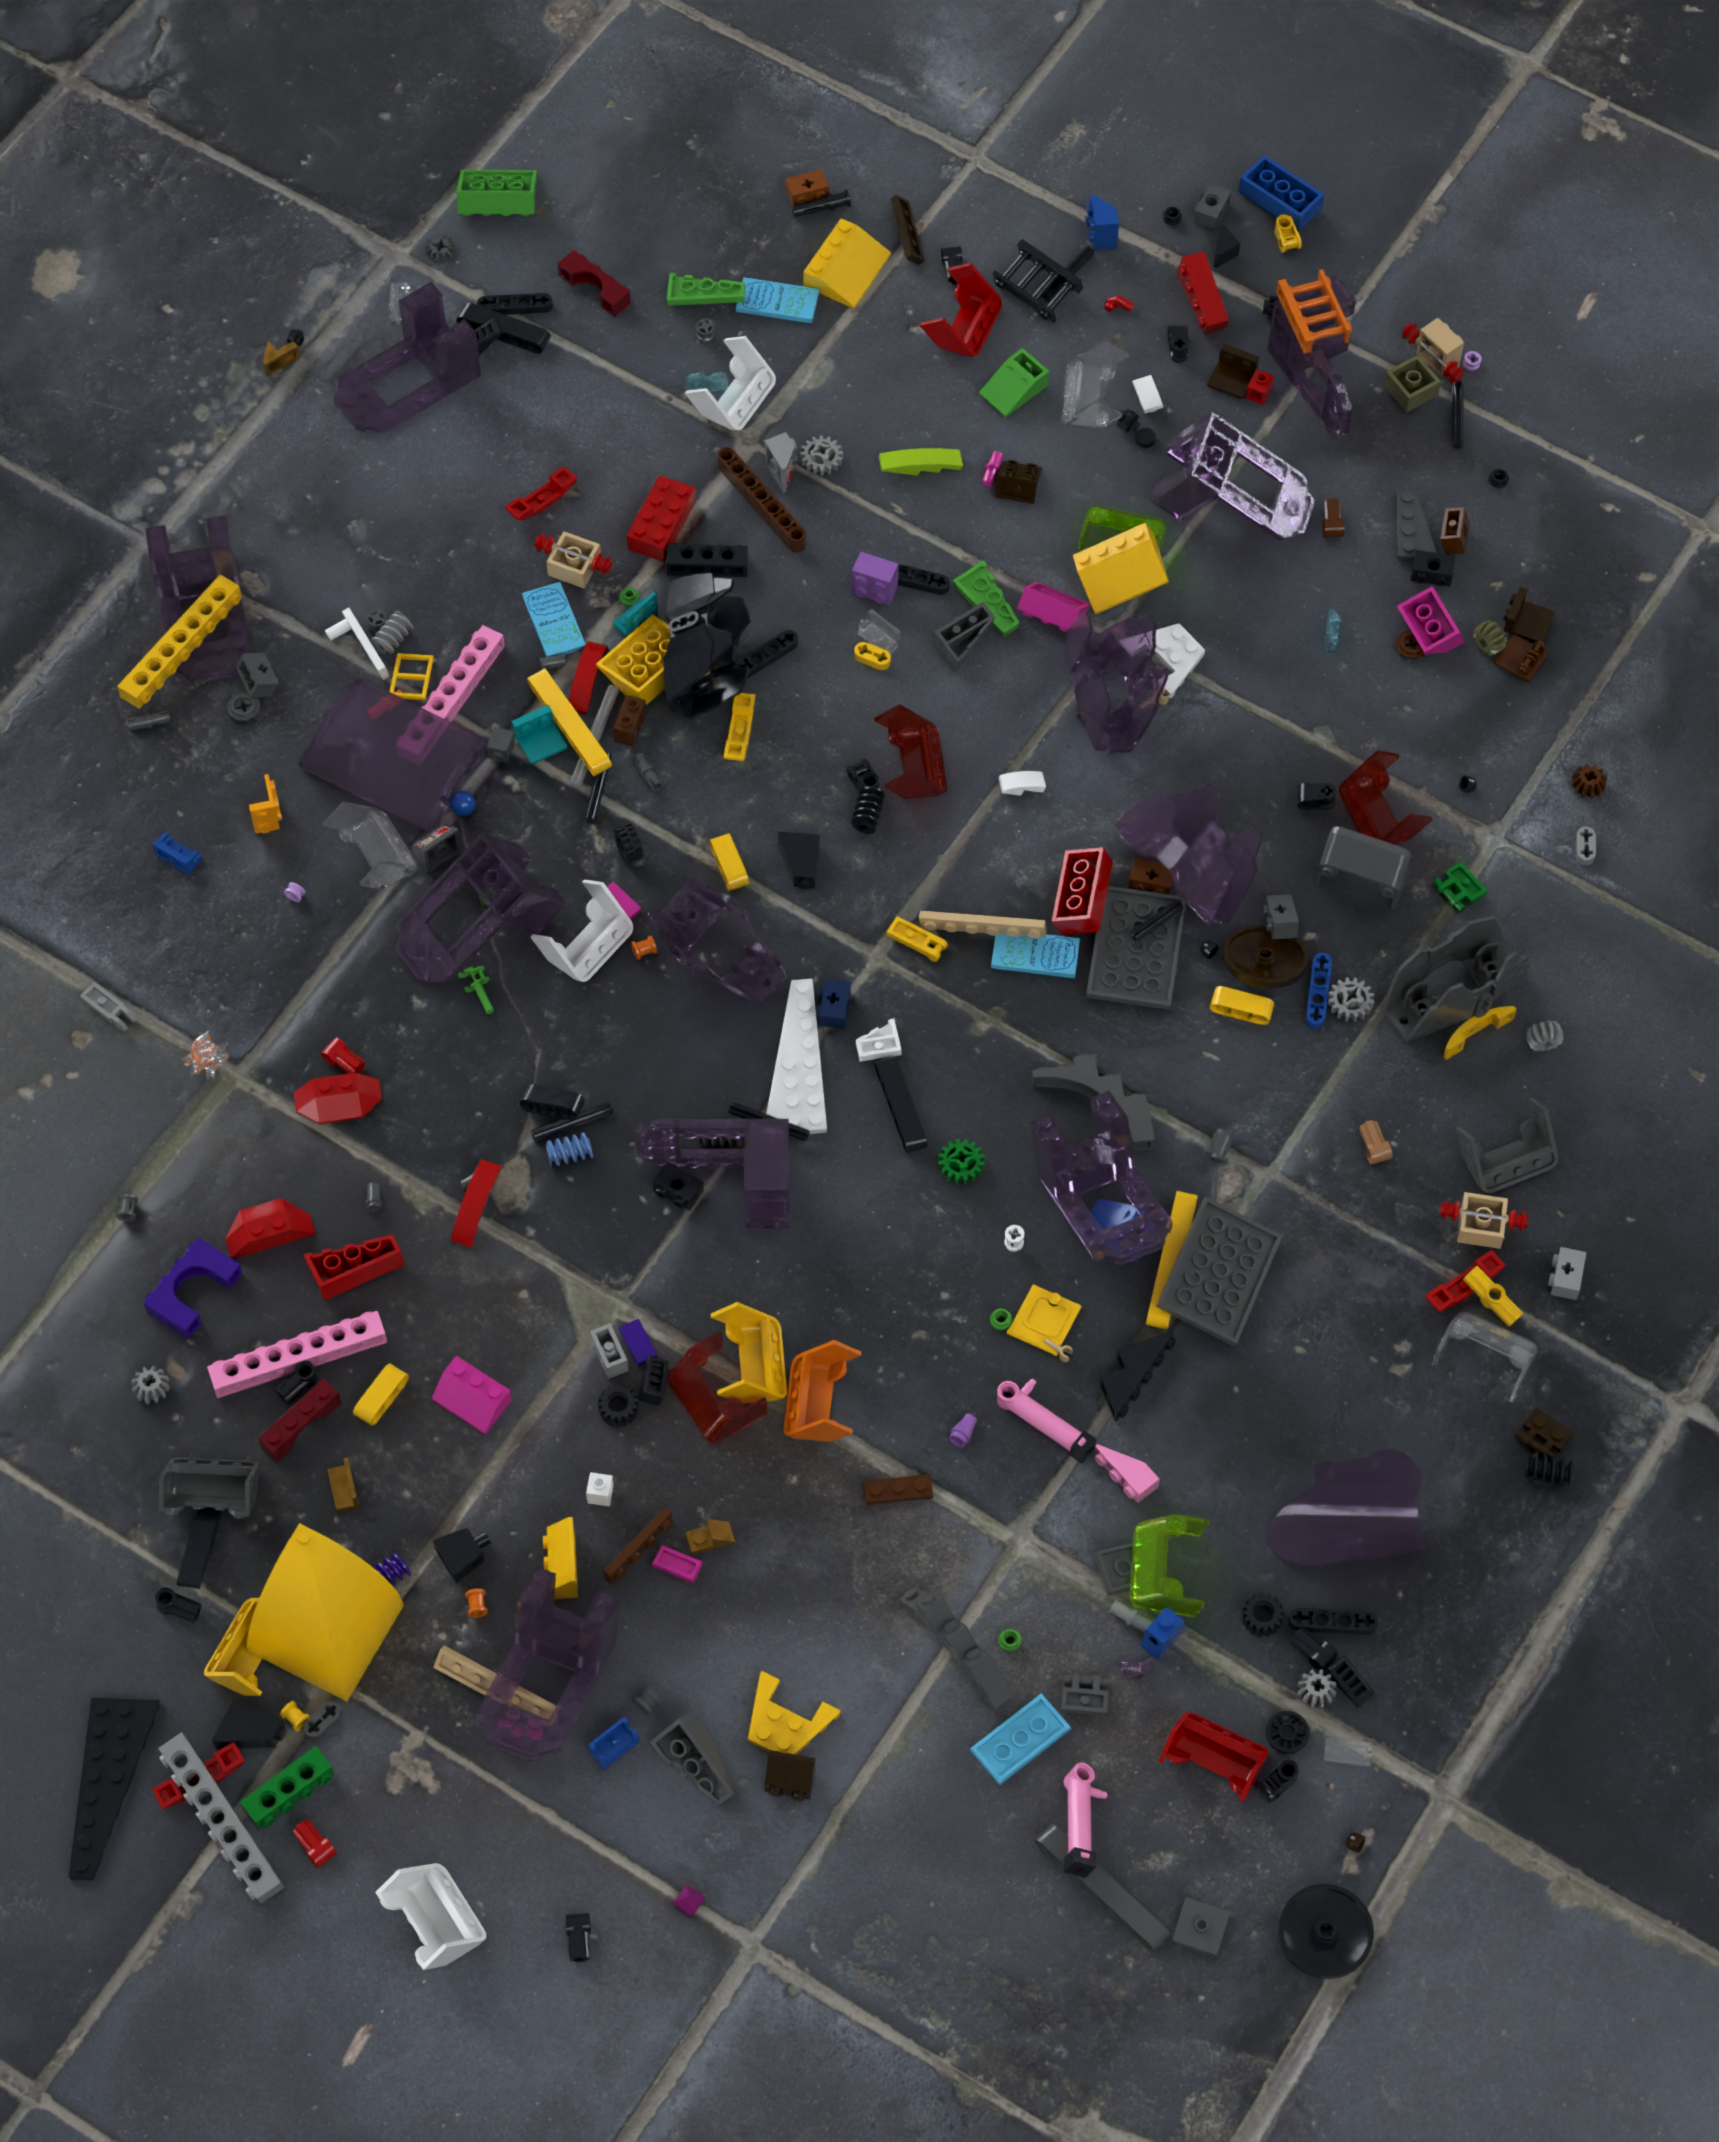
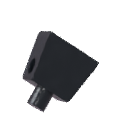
[433,1528,491,1583]

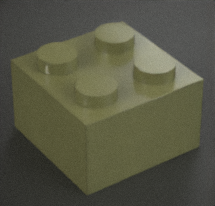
[1384,355,1441,413]

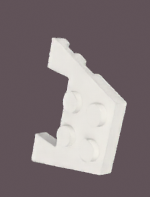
[1120,623,1205,698]

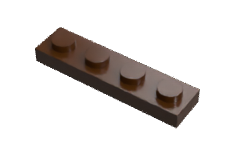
[604,1507,672,1584]

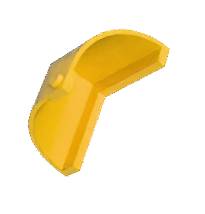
[247,1523,404,1702]

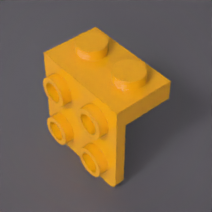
[249,774,282,834]

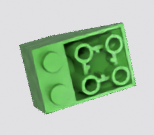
[979,348,1049,418]

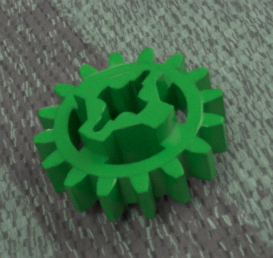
[938,1139,985,1185]

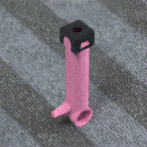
[997,1379,1096,1464]
[1064,1763,1108,1878]

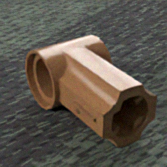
[1359,1120,1393,1165]

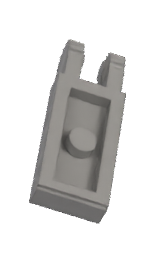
[80,982,137,1032]

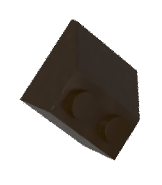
[764,1750,816,1801]

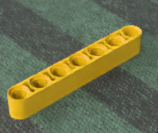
[527,668,612,776]
[1146,1191,1198,1330]

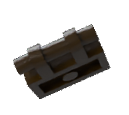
[1515,1408,1573,1461]

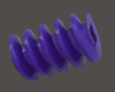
[375,1553,411,1585]

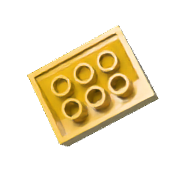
[803,218,891,309]
[1073,522,1169,615]
[596,614,671,705]

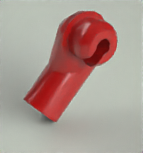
[1104,295,1134,312]

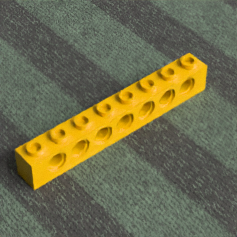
[117,574,242,709]

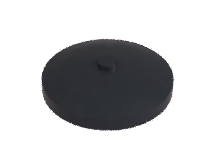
[1278,1884,1374,1979]

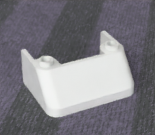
[685,336,776,431]
[531,879,633,982]

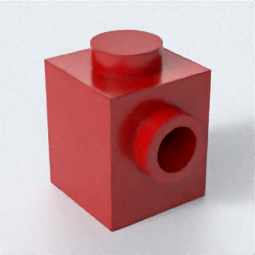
[1246,369,1274,405]

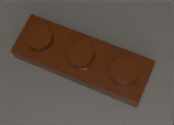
[863,1474,933,1505]

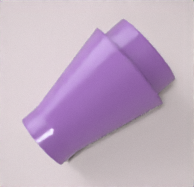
[949,1414,977,1447]

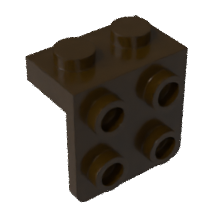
[1503,587,1554,642]

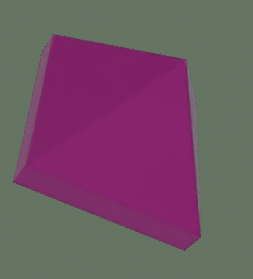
[673,1884,706,1917]

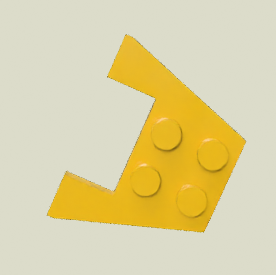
[748,1671,841,1755]

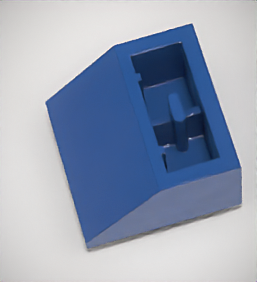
[1085,195,1119,250]

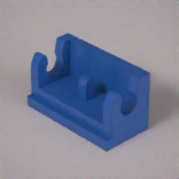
[153,832,203,875]
[588,1716,640,1770]

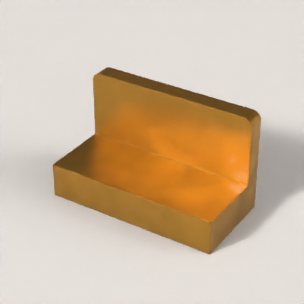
[327,1458,359,1513]

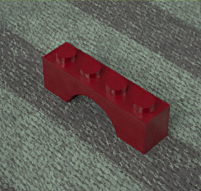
[558,250,631,317]
[258,1378,341,1463]

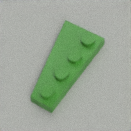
[667,273,746,306]
[952,560,1019,638]

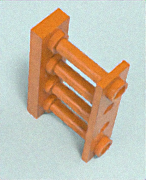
[1276,269,1352,354]

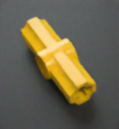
[1462,1266,1523,1327]

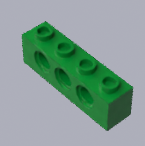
[240,1746,334,1830]

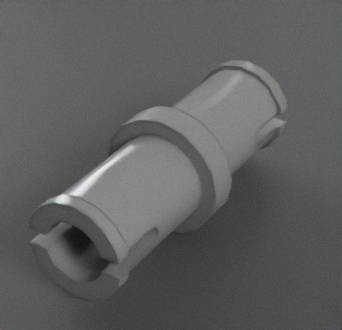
[1109,1599,1152,1633]

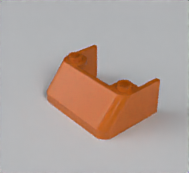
[783,1340,861,1442]

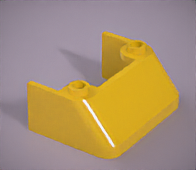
[711,1302,787,1404]
[204,1598,262,1696]

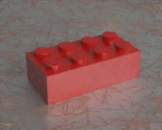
[627,475,696,562]
[1051,847,1113,935]

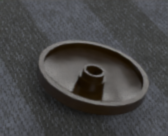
[1223,925,1308,988]

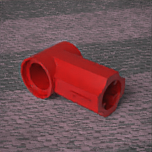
[321,1037,366,1074]
[292,1819,337,1868]

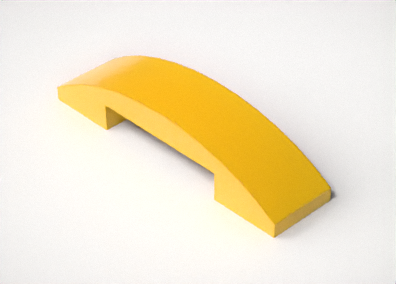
[724,693,756,761]
[1443,1006,1517,1060]

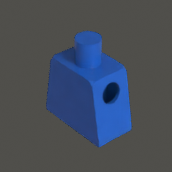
[1140,1607,1186,1660]

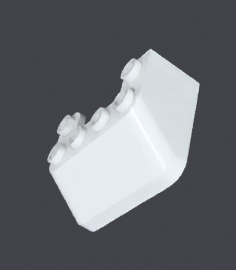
[375,1863,486,1970]

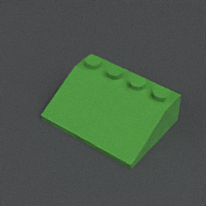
[457,170,537,216]

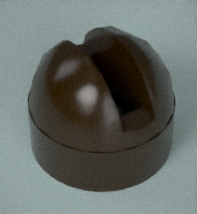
[1346,1833,1366,1854]

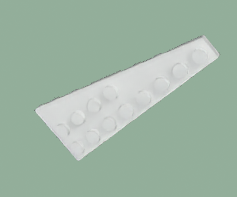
[763,979,827,1138]

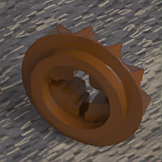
[1396,631,1425,660]

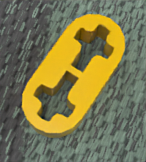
[854,642,891,670]

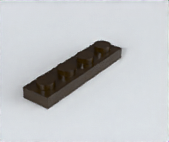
[891,195,925,265]

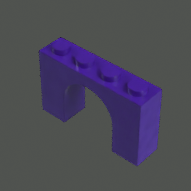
[144,1237,243,1339]

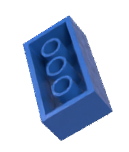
[1239,155,1325,232]

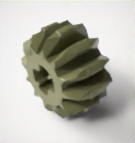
[1473,620,1507,656]

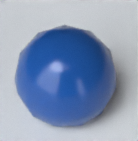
[449,791,476,817]

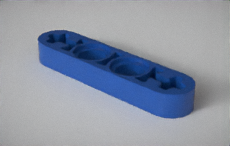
[1306,953,1332,1029]

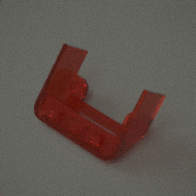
[874,704,948,799]
[1339,750,1433,845]
[668,1331,767,1443]

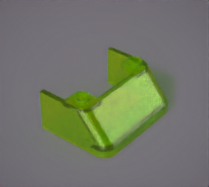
[1078,504,1168,554]
[1130,1514,1210,1617]

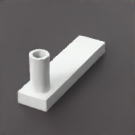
[325,608,390,680]

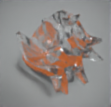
[181,1031,229,1081]

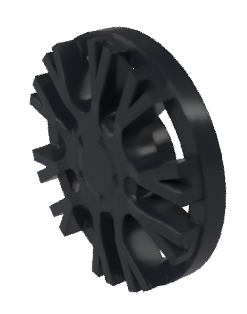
[1266,1711,1310,1754]

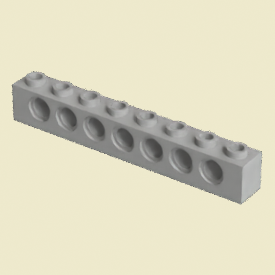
[158,1732,285,1904]

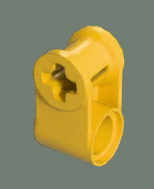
[1274,214,1302,253]

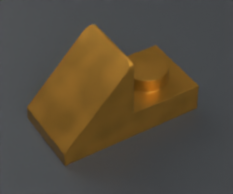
[263,341,300,376]
[686,1519,735,1555]

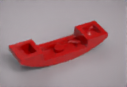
[505,466,577,521]
[568,642,608,714]
[451,1159,502,1248]
[1425,1250,1506,1313]
[152,1742,245,1810]

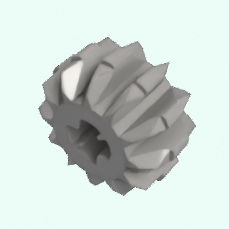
[1526,1020,1564,1052]
[131,1366,170,1404]
[1297,1669,1336,1709]

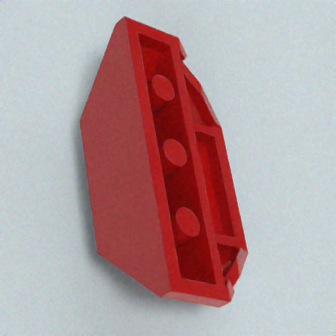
[294,1073,382,1125]
[225,1198,316,1259]

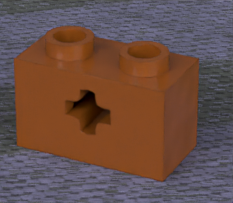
[785,169,829,205]

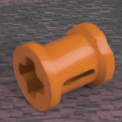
[631,935,657,960]
[465,1588,488,1618]

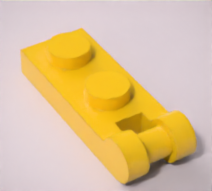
[887,916,948,962]

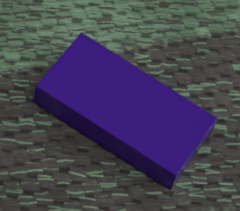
[619,1319,658,1367]

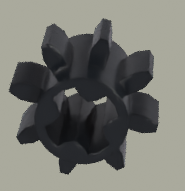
[1263,295,1283,320]
[1115,408,1141,433]

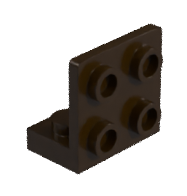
[1207,343,1260,399]
[995,460,1042,504]

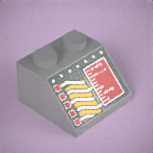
[765,432,797,493]

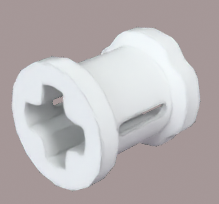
[1004,1225,1025,1252]

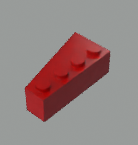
[1176,251,1229,334]
[304,1235,405,1301]

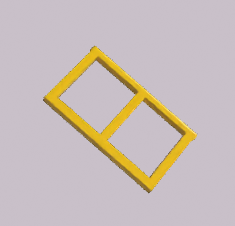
[389,653,434,700]

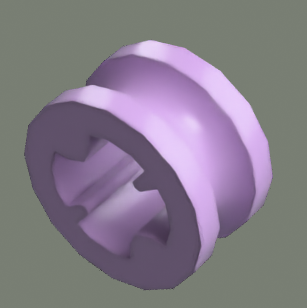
[1463,351,1482,370]
[284,882,305,902]

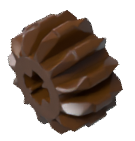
[1571,764,1607,799]

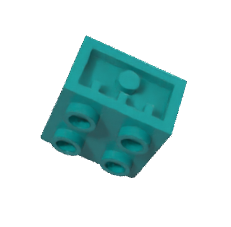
[612,592,658,637]
[511,705,567,765]

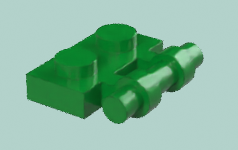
[1433,861,1488,912]

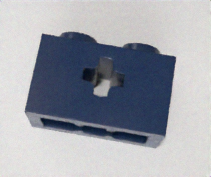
[816,979,851,1029]

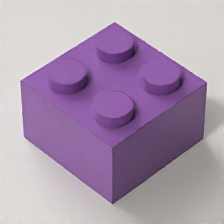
[852,552,898,605]

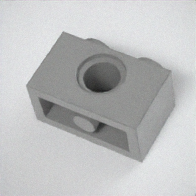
[590,1323,629,1379]

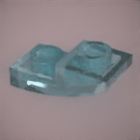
[685,371,728,392]
[1324,606,1341,653]

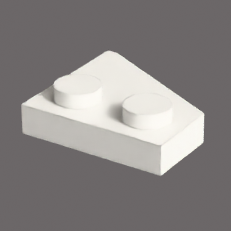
[856,1018,902,1062]

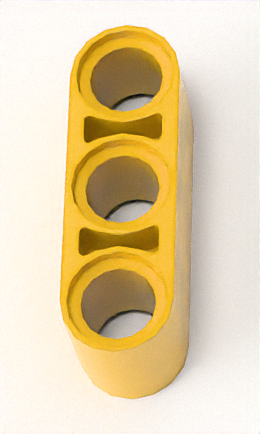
[709,833,749,891]
[1210,986,1275,1025]
[353,1363,409,1426]

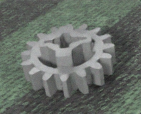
[800,435,843,476]
[1328,977,1374,1022]

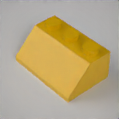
[543,1517,578,1599]

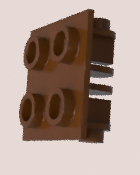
[1494,634,1549,682]

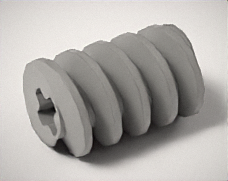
[370,611,413,654]

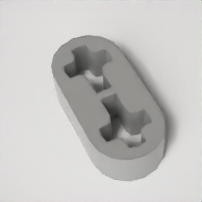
[1575,826,1596,866]

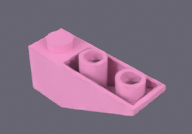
[1094,1444,1160,1503]

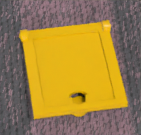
[1007,1284,1082,1356]

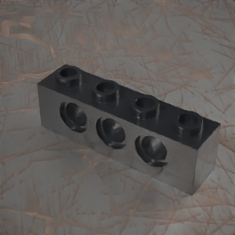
[666,543,748,577]

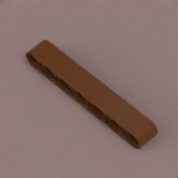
[718,447,806,552]

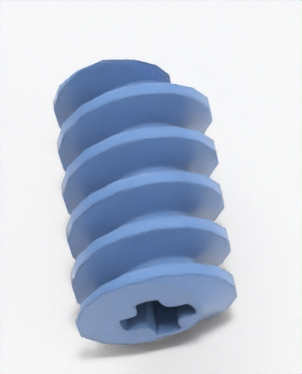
[546,1132,593,1168]

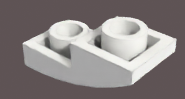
[1132,375,1163,413]
[999,771,1046,796]

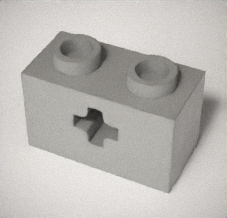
[1548,1247,1586,1300]

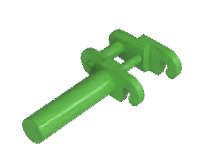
[457,966,494,1014]

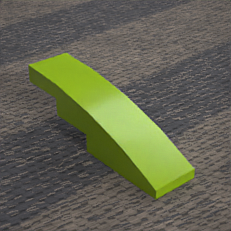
[879,448,963,476]

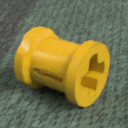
[279,1701,310,1732]

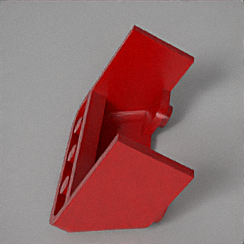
[919,263,1002,357]
[1158,1712,1269,1803]

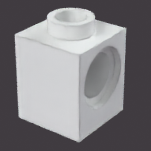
[586,1472,614,1507]

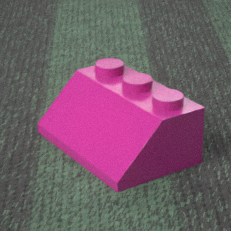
[1017,581,1091,633]
[1397,586,1465,654]
[431,1356,512,1435]

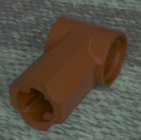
[1323,498,1345,537]

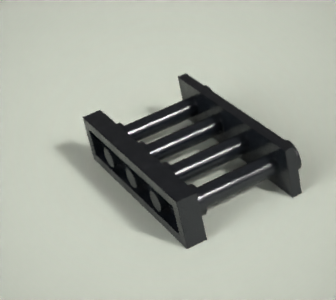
[993,239,1084,323]

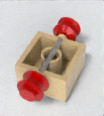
[1402,318,1464,383]
[534,531,613,589]
[1439,1192,1529,1249]

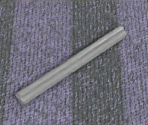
[570,684,619,788]

